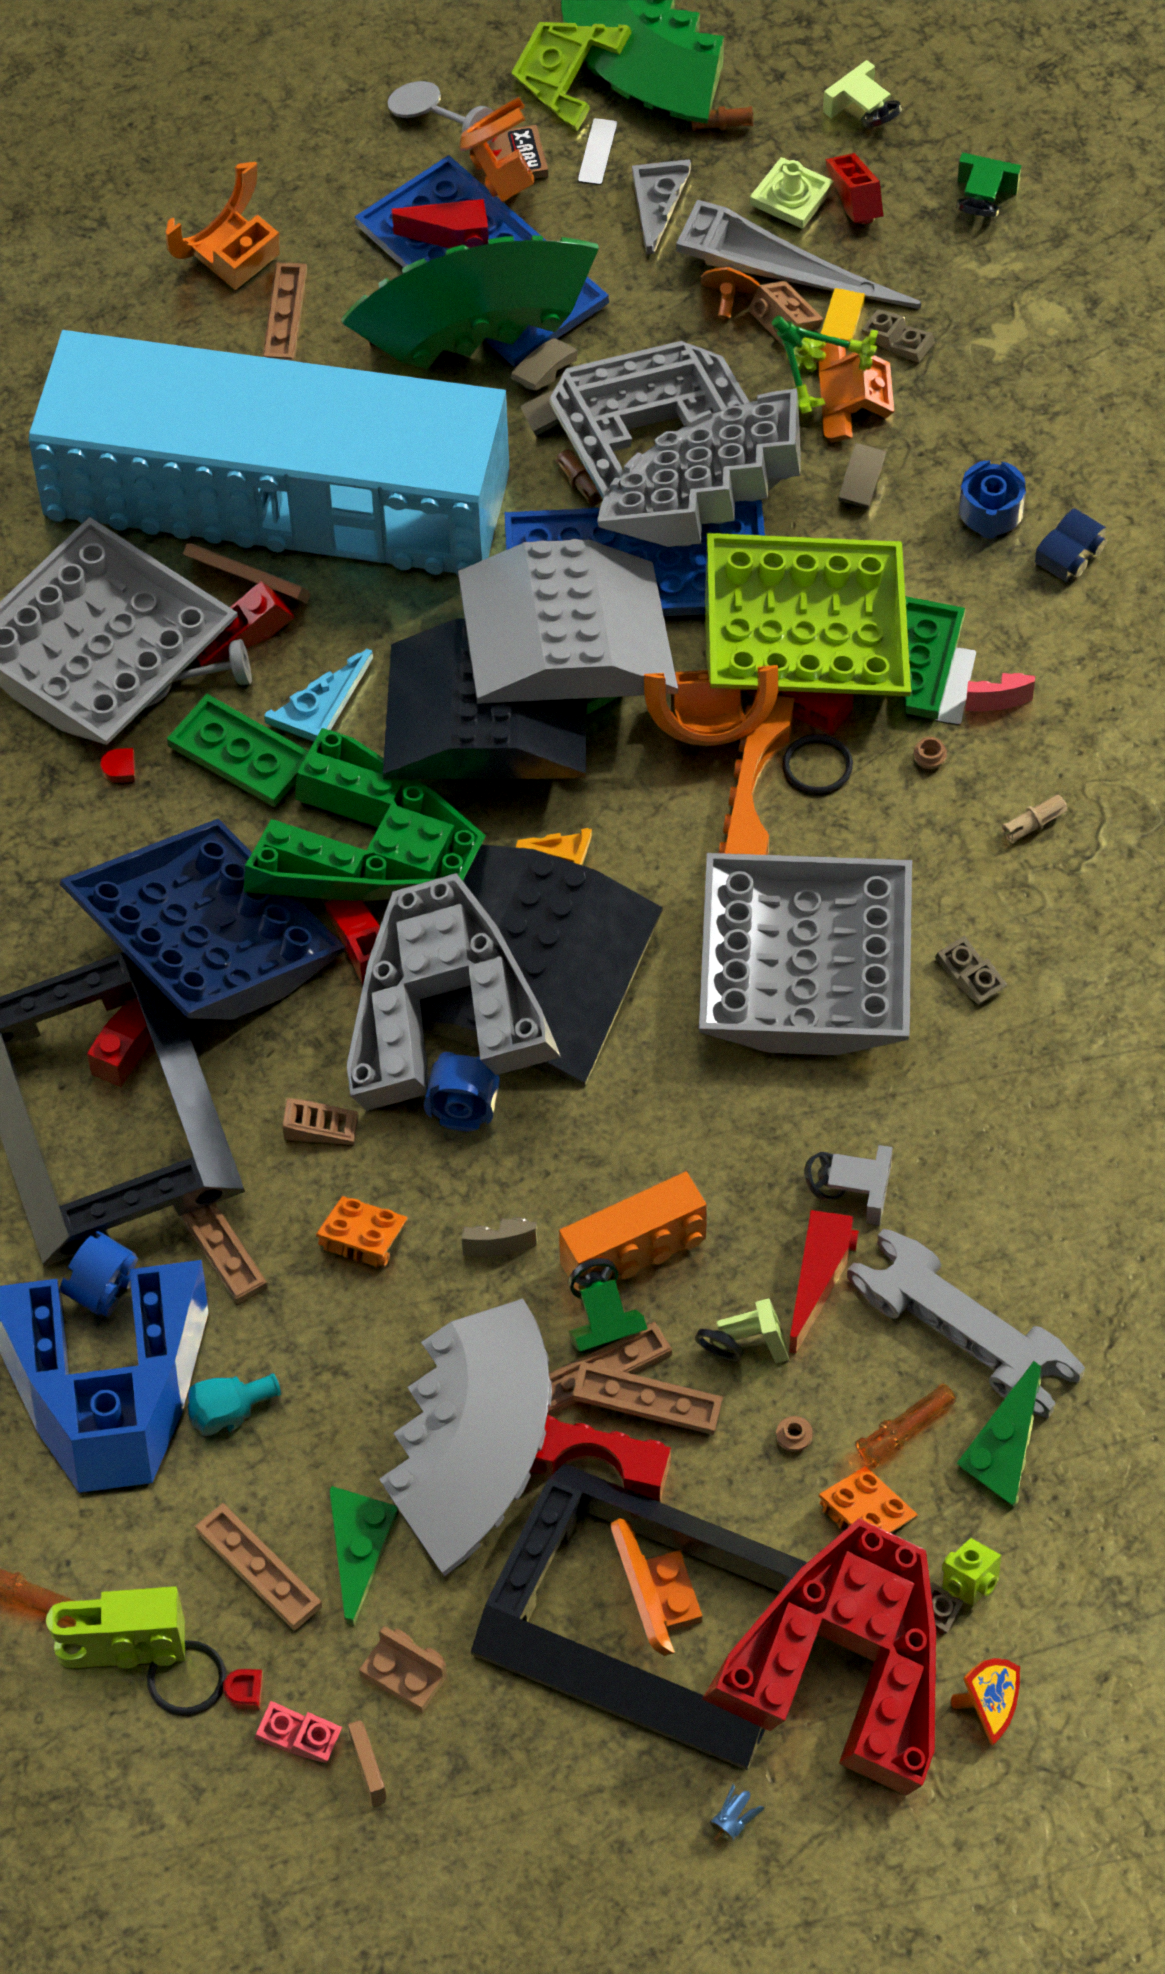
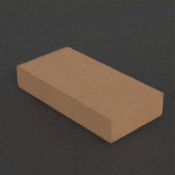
[348,1720,386,1806]

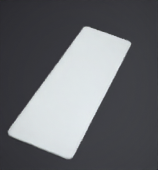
[578,118,617,184]
[935,647,976,724]

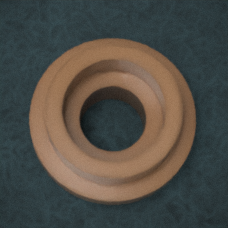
[913,737,947,769]
[776,1416,813,1452]

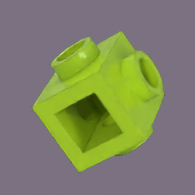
[942,1538,1001,1606]

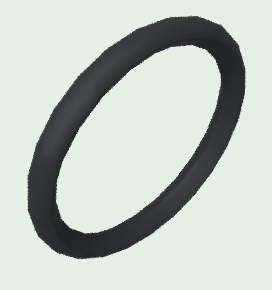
[782,734,853,794]
[147,1640,226,1715]

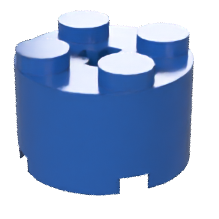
[959,460,1026,539]
[424,1052,500,1131]
[60,1231,138,1317]

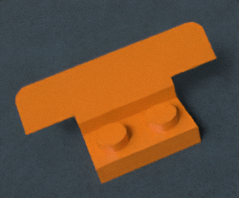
[818,337,894,442]
[611,1518,703,1656]

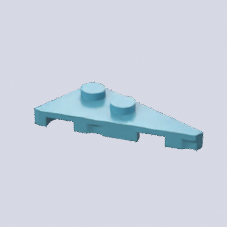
[264,648,373,741]

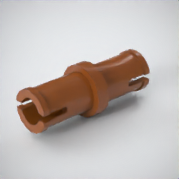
[692,106,754,131]
[556,449,603,506]

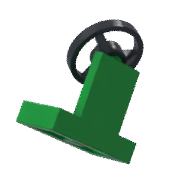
[956,152,1022,217]
[568,1258,648,1352]

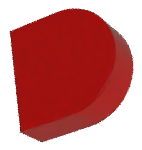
[100,748,135,783]
[223,1669,263,1710]

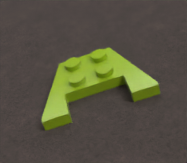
[511,22,632,131]

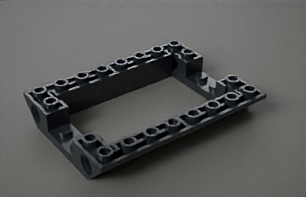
[0,952,245,1267]
[471,1464,807,1770]

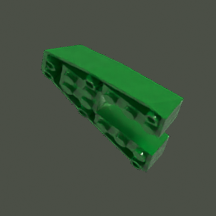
[244,728,486,901]

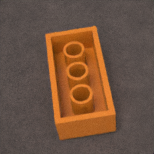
[559,1171,707,1291]

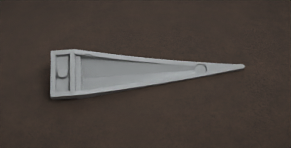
[676,200,921,309]

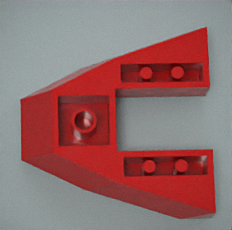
[702,1518,936,1796]

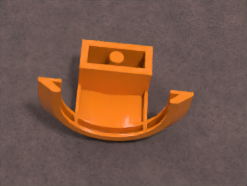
[459,97,534,202]
[166,162,280,290]
[644,665,778,746]

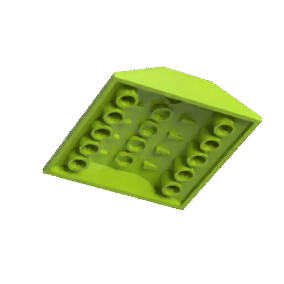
[705,533,911,696]

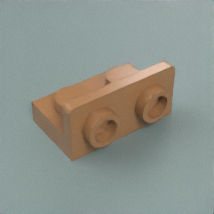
[749,281,824,346]
[359,1626,447,1713]

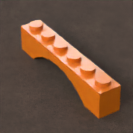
[718,693,795,855]

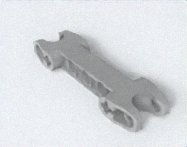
[847,1229,1085,1418]

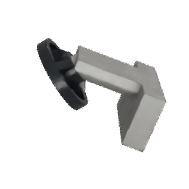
[804,1145,893,1226]

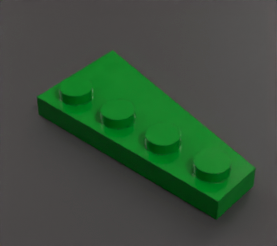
[905,596,965,720]

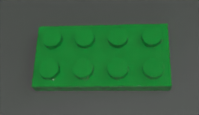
[167,694,309,807]

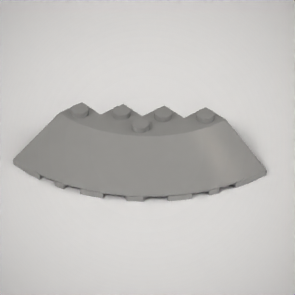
[597,388,801,547]
[379,1299,552,1576]

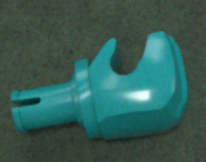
[188,1373,281,1436]

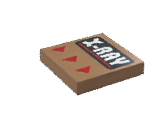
[485,125,548,179]

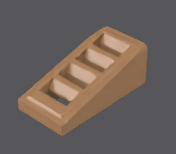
[283,1098,358,1145]

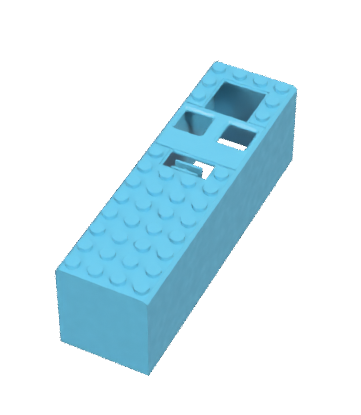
[28,330,510,575]

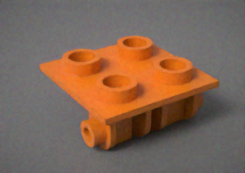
[316,1196,408,1268]
[819,1466,918,1533]

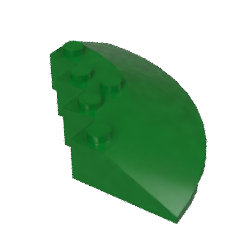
[561,0,724,124]
[341,235,599,369]

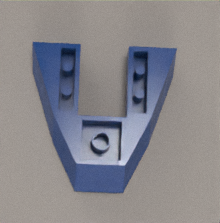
[0,1260,209,1493]

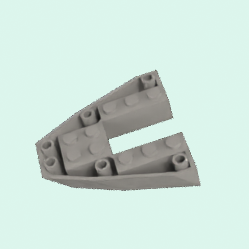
[347,873,561,1111]

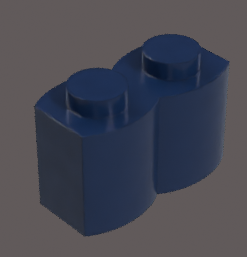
[1035,508,1107,582]

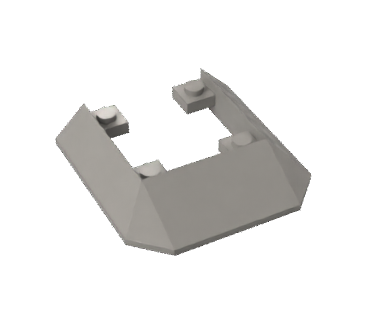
[549,341,783,500]

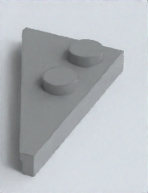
[632,159,691,255]

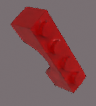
[529,1415,671,1502]

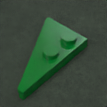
[956,1361,1042,1507]
[330,1486,399,1626]

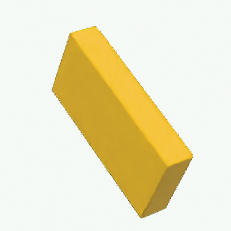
[821,288,865,341]

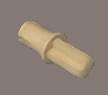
[1002,795,1067,843]

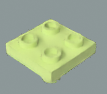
[750,157,834,229]

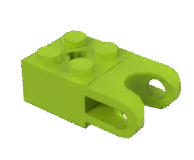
[46,1586,185,1668]

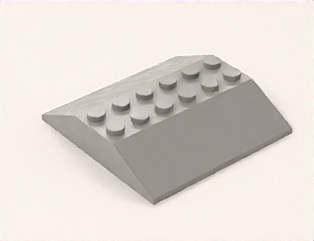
[0,517,238,745]
[458,539,678,703]
[699,853,912,1055]

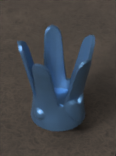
[709,1784,764,1842]

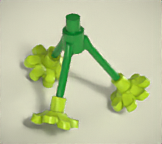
[771,315,878,414]

